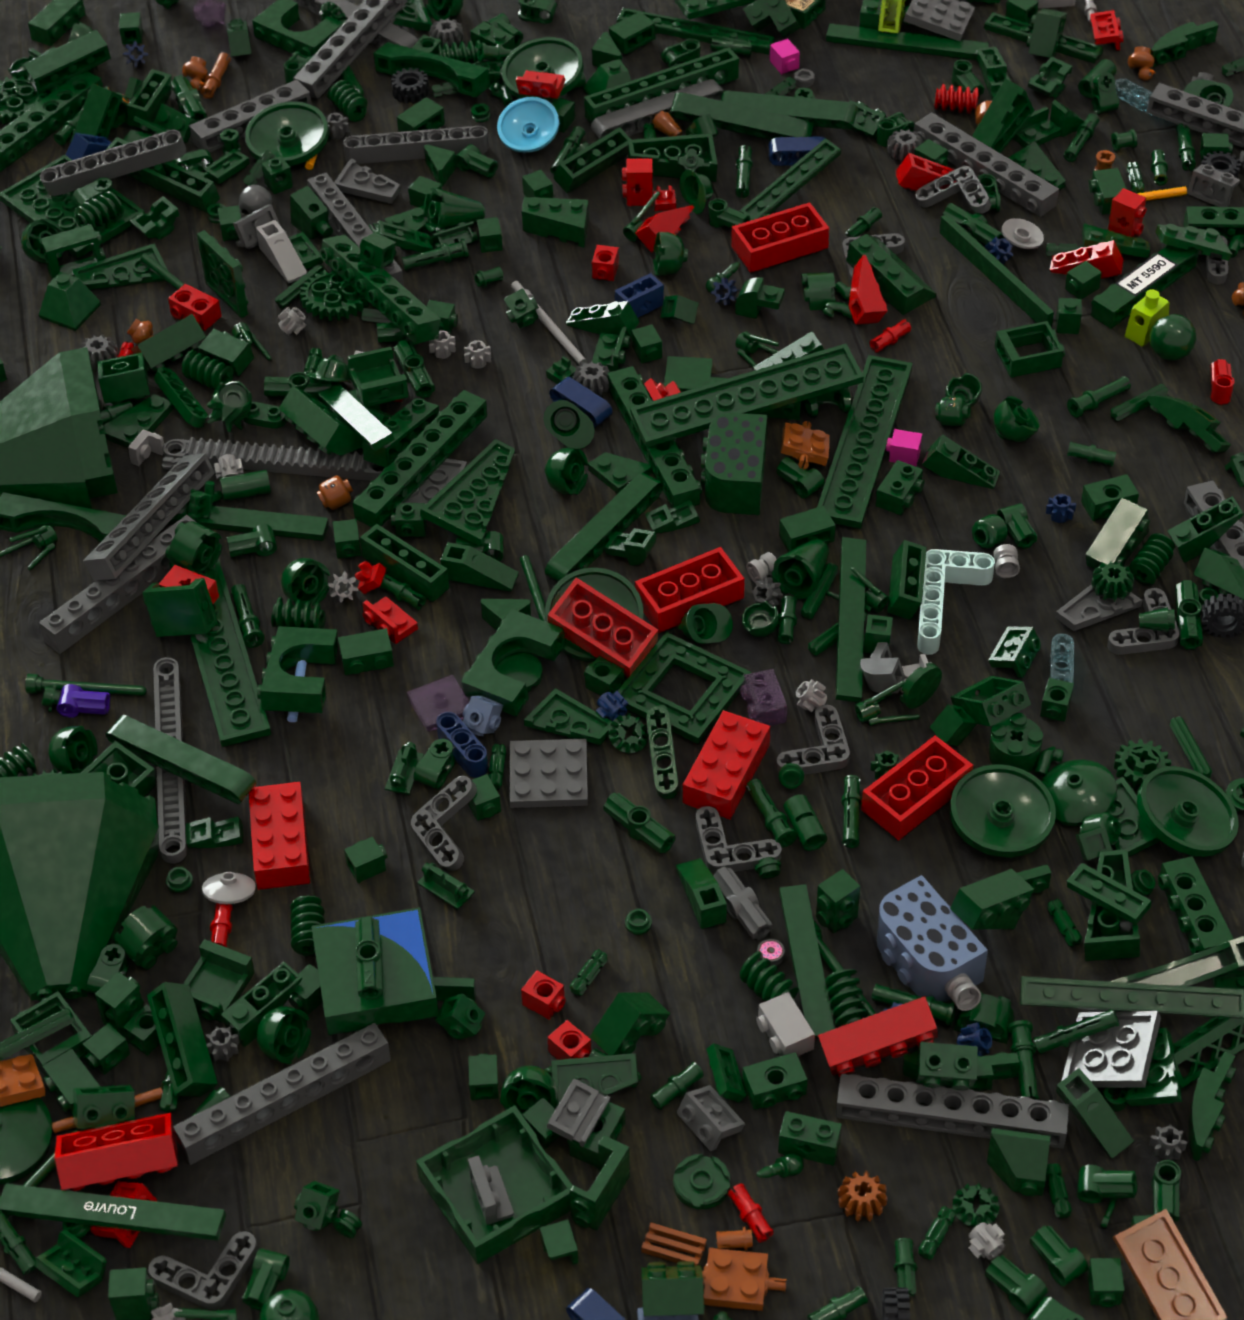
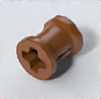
[1094,150,1115,171]

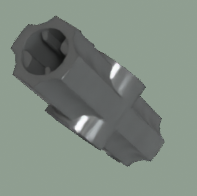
[713,867,773,940]

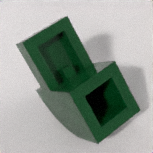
[735,277,785,319]

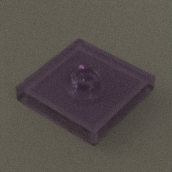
[407,674,469,732]

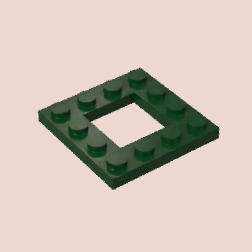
[618,632,751,744]

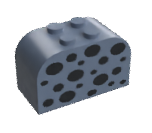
[877,875,988,1002]

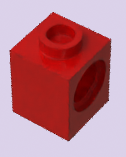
[592,245,619,281]
[521,970,566,1020]
[547,1020,591,1060]

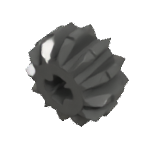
[430,18,464,48]
[887,129,923,163]
[80,334,118,371]
[573,361,610,397]

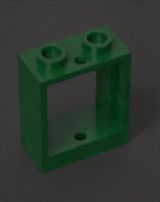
[41,224,106,280]
[995,321,1065,378]
[950,676,1031,726]
[10,992,91,1077]

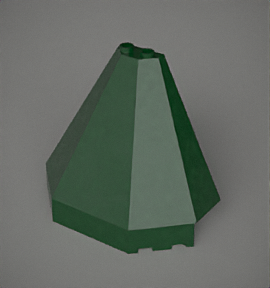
[0,347,118,509]
[0,772,159,1001]

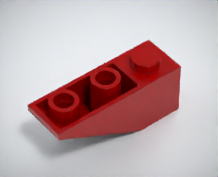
[635,205,694,253]
[1050,240,1123,279]
[848,255,888,325]

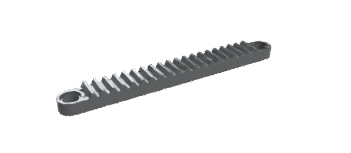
[163,437,385,481]
[153,657,187,864]

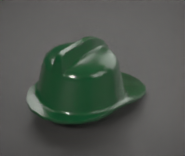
[1184,79,1234,107]
[680,170,713,214]
[307,355,351,383]
[543,400,595,449]
[678,603,733,644]

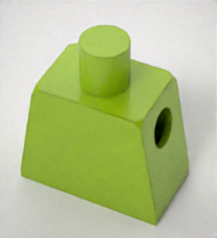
[878,0,905,33]
[1125,290,1169,347]

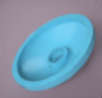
[497,97,559,153]

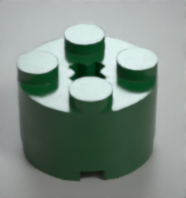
[165,521,222,576]
[989,713,1043,772]
[114,904,178,970]

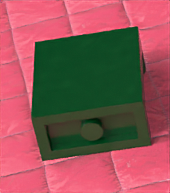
[347,347,408,407]
[142,578,218,637]
[183,939,255,1023]
[570,1135,630,1231]

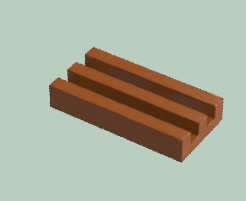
[641,1223,707,1266]

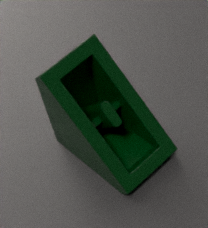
[592,32,622,67]
[1050,100,1084,137]
[424,145,456,186]
[481,599,531,630]

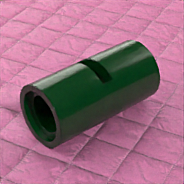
[1078,59,1117,98]
[220,470,271,501]
[783,794,828,851]

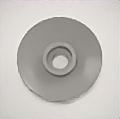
[1002,219,1044,249]
[202,872,256,904]

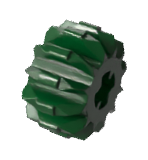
[1091,561,1134,602]

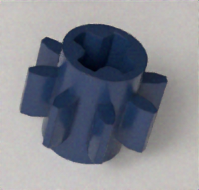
[122,41,148,68]
[985,237,1013,265]
[711,278,740,305]
[1045,494,1076,523]
[596,691,628,721]
[957,1023,992,1056]

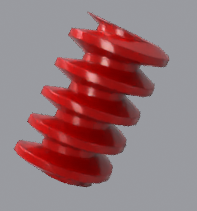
[934,84,979,114]

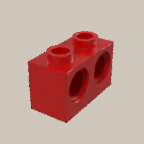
[168,284,222,331]

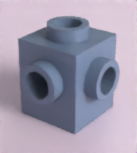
[463,696,503,736]

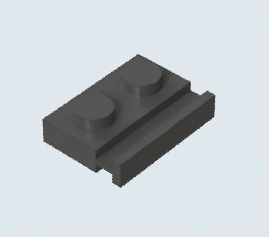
[547,1079,610,1147]

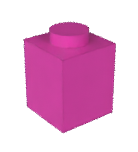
[770,39,800,74]
[886,429,922,466]

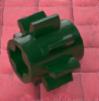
[870,750,900,779]

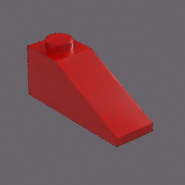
[896,153,956,191]

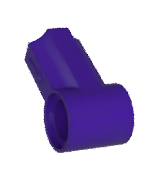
[56,684,110,718]

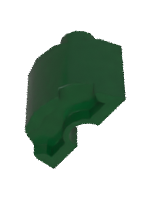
[1028,57,1072,98]
[130,196,179,239]
[801,272,836,310]
[953,991,1014,1044]

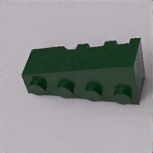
[628,133,717,182]
[1084,850,1140,961]

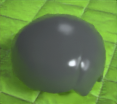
[239,184,272,214]

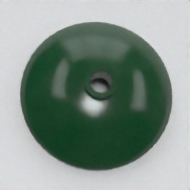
[1041,759,1117,826]

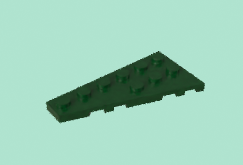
[420,439,515,547]

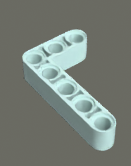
[917,549,995,655]

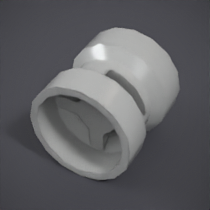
[993,544,1020,578]
[746,552,777,583]
[945,973,981,1011]

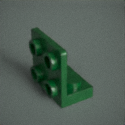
[133,103,197,143]

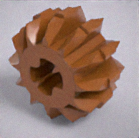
[838,1171,887,1222]

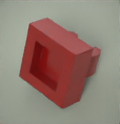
[653,186,676,211]
[355,561,386,594]

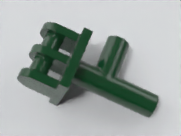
[188,481,223,519]

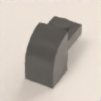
[860,642,905,693]

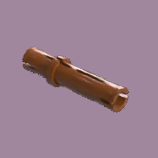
[201,52,231,99]

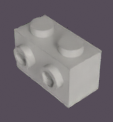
[756,992,815,1056]

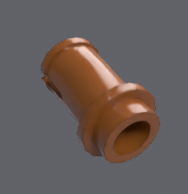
[716,1227,753,1251]

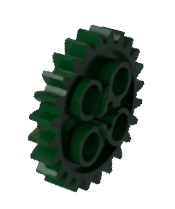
[0,76,47,125]
[300,269,369,321]

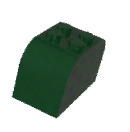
[701,413,767,515]

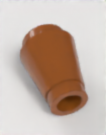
[652,111,683,137]

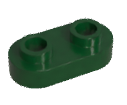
[243,402,287,429]

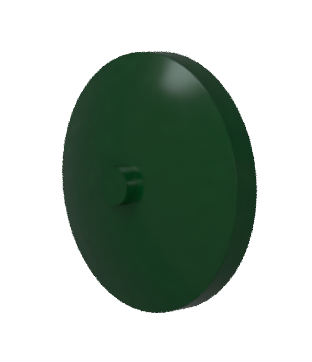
[502,37,584,101]
[245,102,329,166]
[545,568,644,662]
[949,764,1056,858]
[1137,766,1239,857]
[0,1097,52,1185]

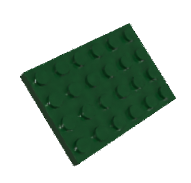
[0,154,145,258]

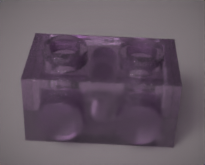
[740,669,787,726]

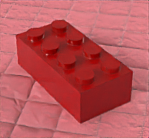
[731,202,829,273]
[635,547,745,633]
[547,577,658,678]
[683,710,770,820]
[861,735,973,840]
[249,782,310,890]
[818,996,938,1077]
[55,1113,178,1191]

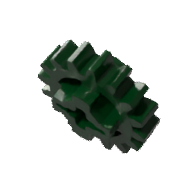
[1113,739,1171,789]

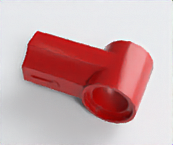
[1210,359,1235,405]

